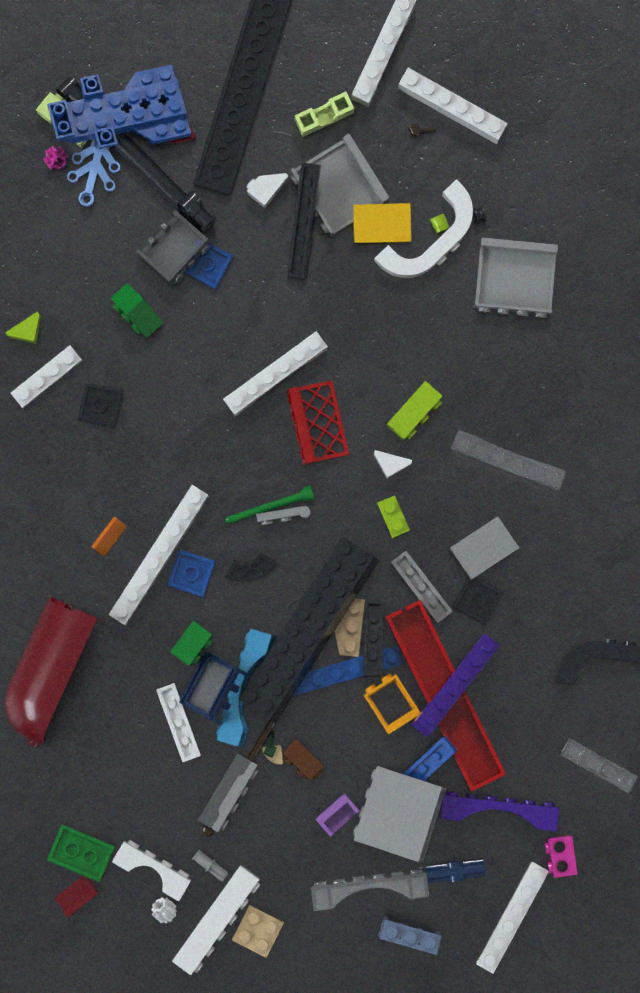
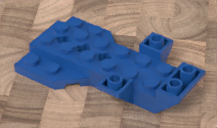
[47,65,191,149]

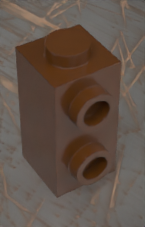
[283,739,324,780]

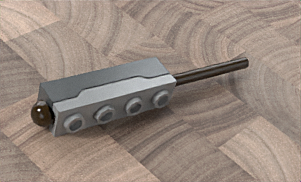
[198,706,287,837]

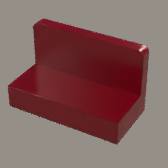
[55,876,99,917]

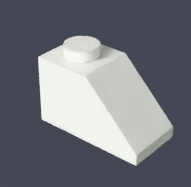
[247,173,289,208]

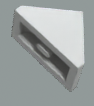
[374,450,412,479]

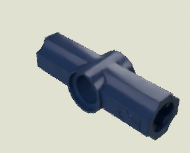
[426,859,486,883]

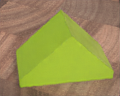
[5,311,42,343]

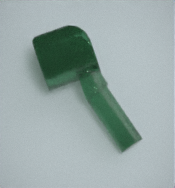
[264,730,277,758]

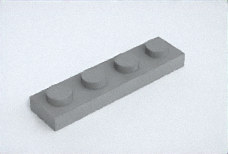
[391,551,453,623]

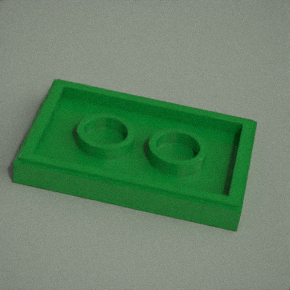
[47,824,115,882]

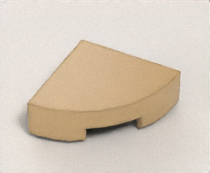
[262,745,283,764]

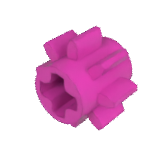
[43,146,68,170]

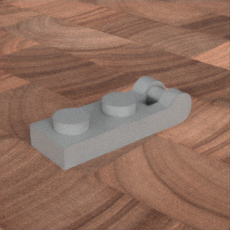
[256,506,310,526]

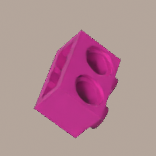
[545,835,578,878]

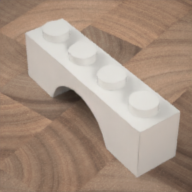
[112,840,191,901]

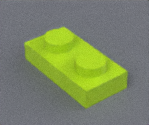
[377,495,410,538]

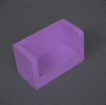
[315,793,360,837]

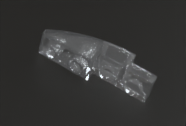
[560,738,638,793]

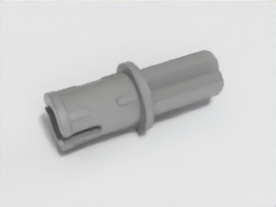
[192,849,228,881]

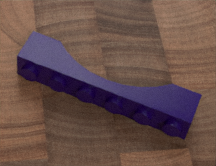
[411,633,500,737]
[440,792,559,831]

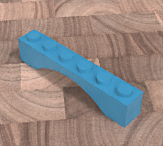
[216,629,277,748]

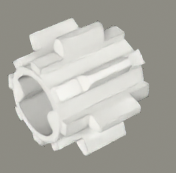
[151,898,177,923]

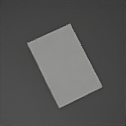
[450,516,519,580]

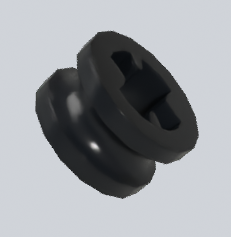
[473,205,487,224]

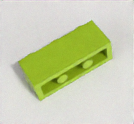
[387,381,442,440]

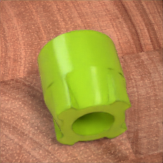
[430,213,449,233]

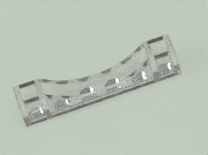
[450,430,566,491]
[311,869,429,911]

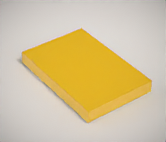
[353,203,411,243]

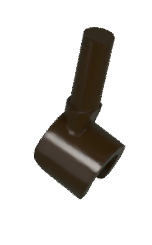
[408,123,436,137]

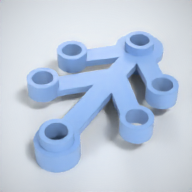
[67,139,121,207]

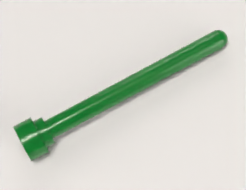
[225,485,315,524]

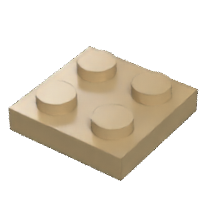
[232,905,284,958]

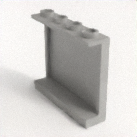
[290,134,389,236]
[475,238,558,318]
[353,766,446,863]

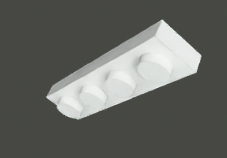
[11,345,82,408]
[156,683,201,762]

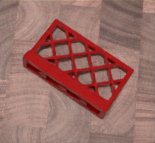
[286,380,349,465]

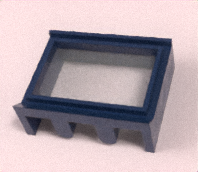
[179,651,249,725]

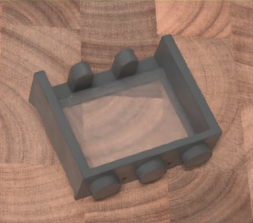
[136,210,211,285]

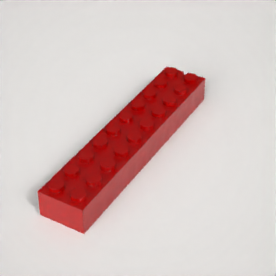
[385,600,506,792]

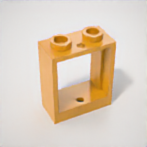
[363,673,420,734]

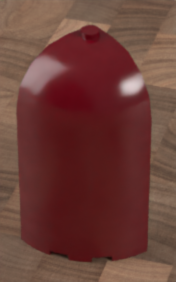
[4,596,98,748]

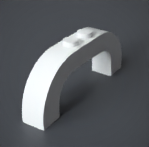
[374,179,473,278]

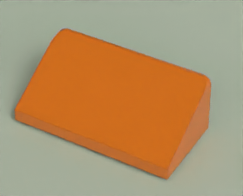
[92,517,127,556]

